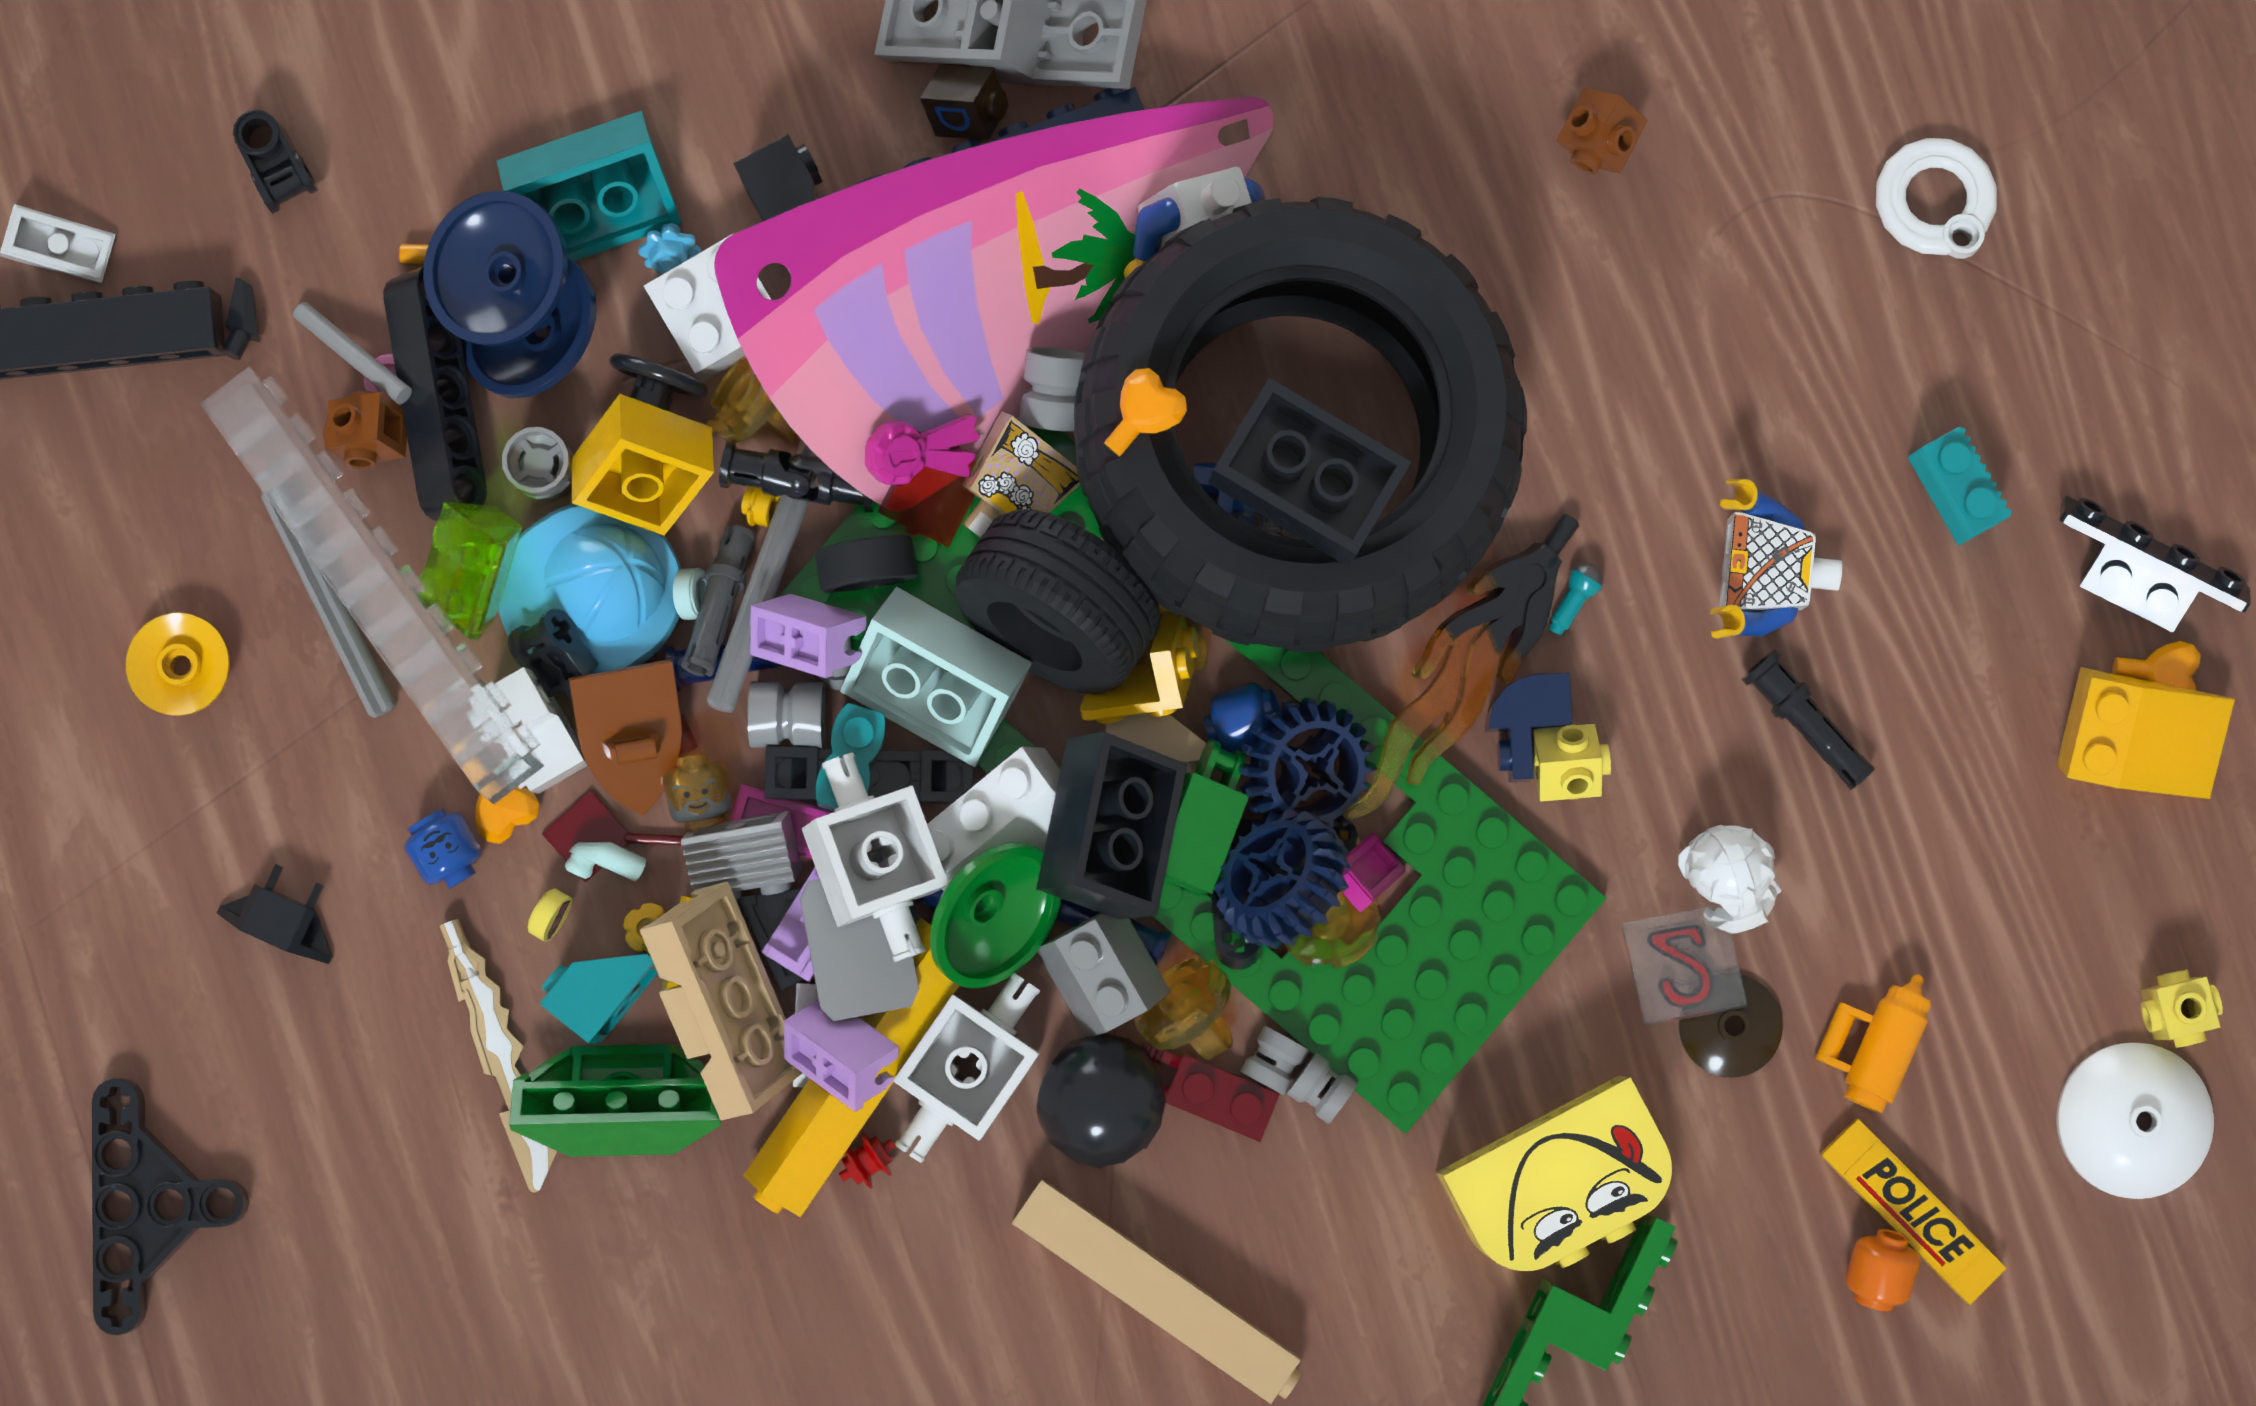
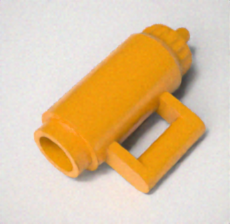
[1815,974,1931,1114]

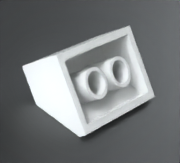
[927,747,1060,891]

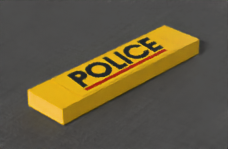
[1819,1118,2007,1305]

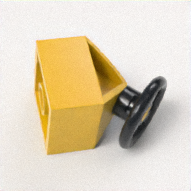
[571,353,714,536]

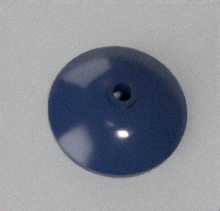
[423,191,568,346]
[462,257,597,398]

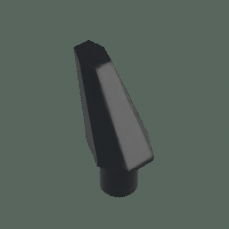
[222,277,261,360]

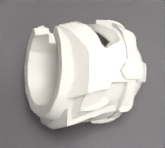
[1678,825,1782,934]

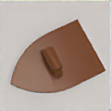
[568,659,682,815]

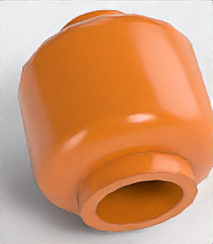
[1845,1229,1921,1311]

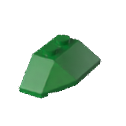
[509,1044,721,1157]

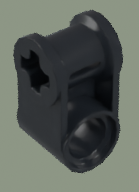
[233,110,318,214]

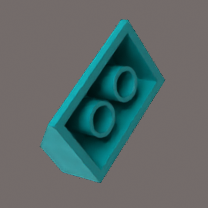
[496,110,682,261]

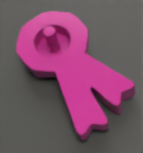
[865,414,979,485]

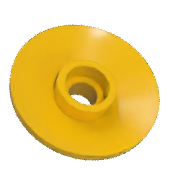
[126,613,230,716]

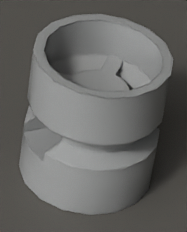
[1019,347,1085,431]
[502,427,574,502]
[748,681,826,749]

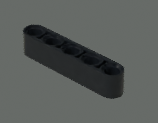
[383,266,487,522]

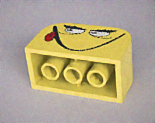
[1435,1076,1672,1271]

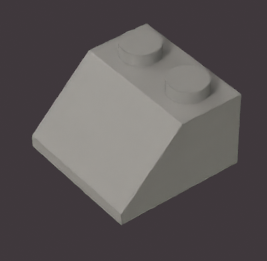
[1037,913,1171,1037]

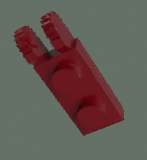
[1142,1042,1280,1142]

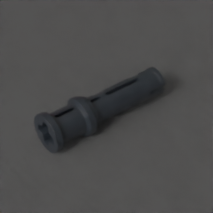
[1741,649,1875,790]

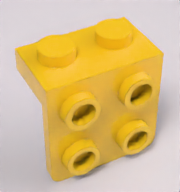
[1080,612,1199,724]

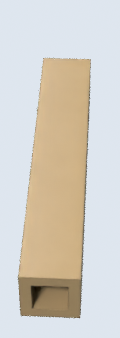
[1012,1178,1302,1404]

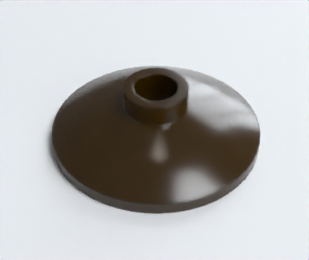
[1679,974,1783,1078]

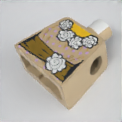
[962,411,1080,538]

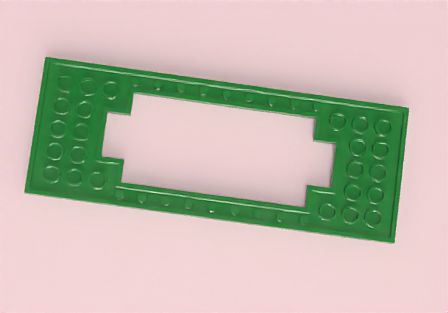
[780,426,1607,1134]

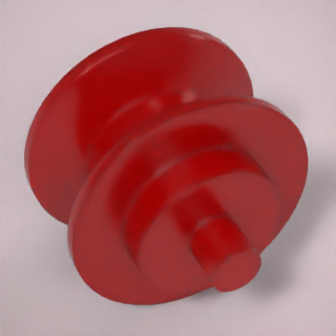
[838,1131,896,1189]

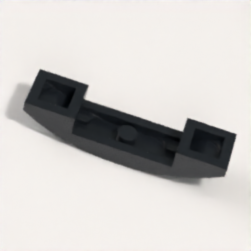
[764,746,973,803]

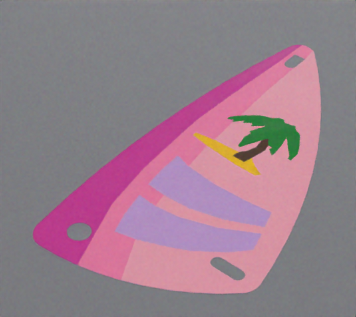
[714,97,1274,510]

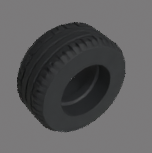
[956,509,1160,694]

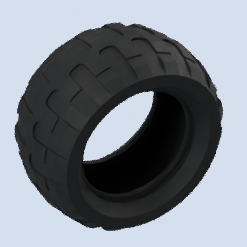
[1074,197,1527,652]

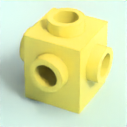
[1533,724,1611,802]
[2141,969,2223,1048]

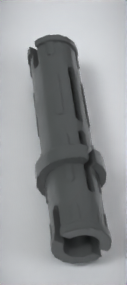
[681,525,756,677]

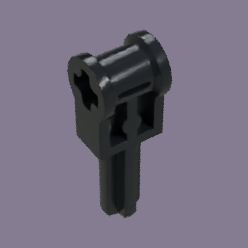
[508,609,599,702]

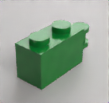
[1164,739,1249,894]

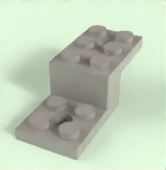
[874,0,1147,89]

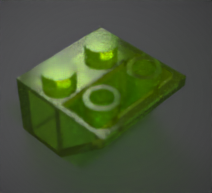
[416,502,523,640]

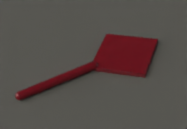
[542,790,684,883]

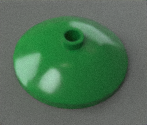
[930,842,1061,988]

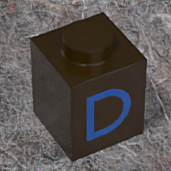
[920,64,1009,140]

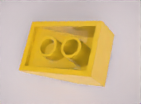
[2056,667,2235,799]

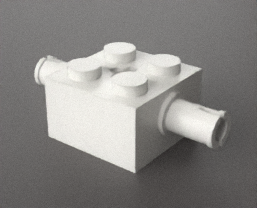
[801,752,948,963]
[893,973,1040,1163]

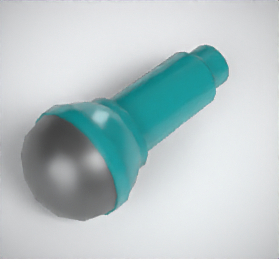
[1548,563,1604,637]

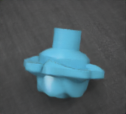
[638,223,701,274]

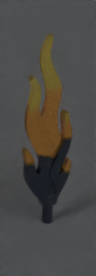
[1344,514,1579,820]

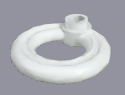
[1876,138,1997,259]

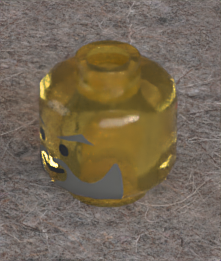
[662,752,735,830]

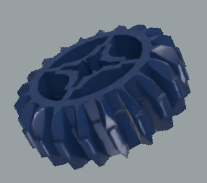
[1239,698,1378,828]
[1214,808,1352,949]

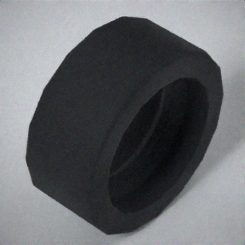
[815,535,918,592]

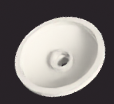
[2056,1043,2214,1199]

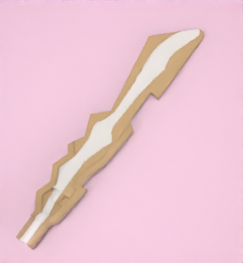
[439,918,558,1192]

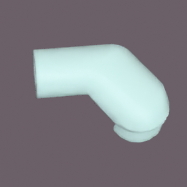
[565,842,646,881]

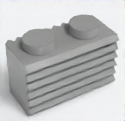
[681,811,803,899]

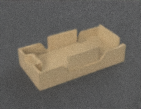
[639,881,802,1120]

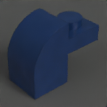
[1485,673,1572,783]

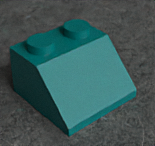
[539,954,658,1043]

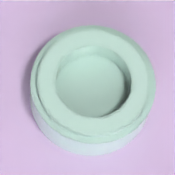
[673,568,708,620]

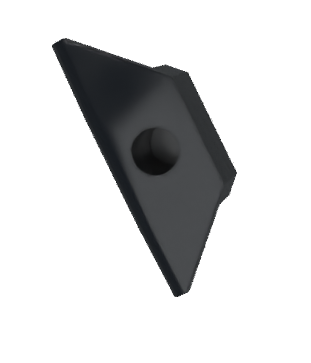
[217,864,333,964]

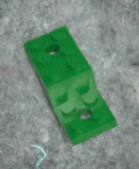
[1481,1214,1678,1406]

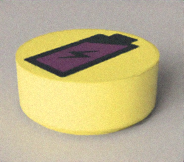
[527,888,572,942]

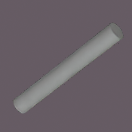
[293,302,412,404]

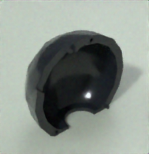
[1036,1033,1166,1169]

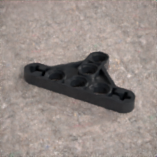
[92,1078,249,1335]

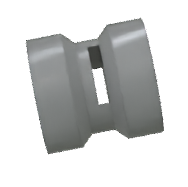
[1240,1025,1309,1096]
[1286,1052,1358,1124]

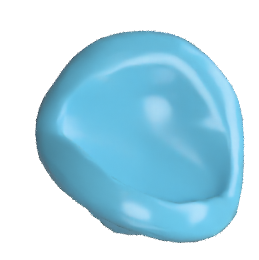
[495,504,681,674]

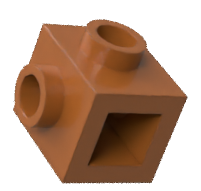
[1556,88,1648,174]
[323,391,407,469]

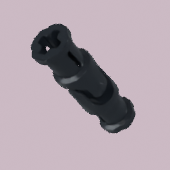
[719,441,876,513]

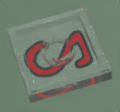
[1621,905,1747,1026]

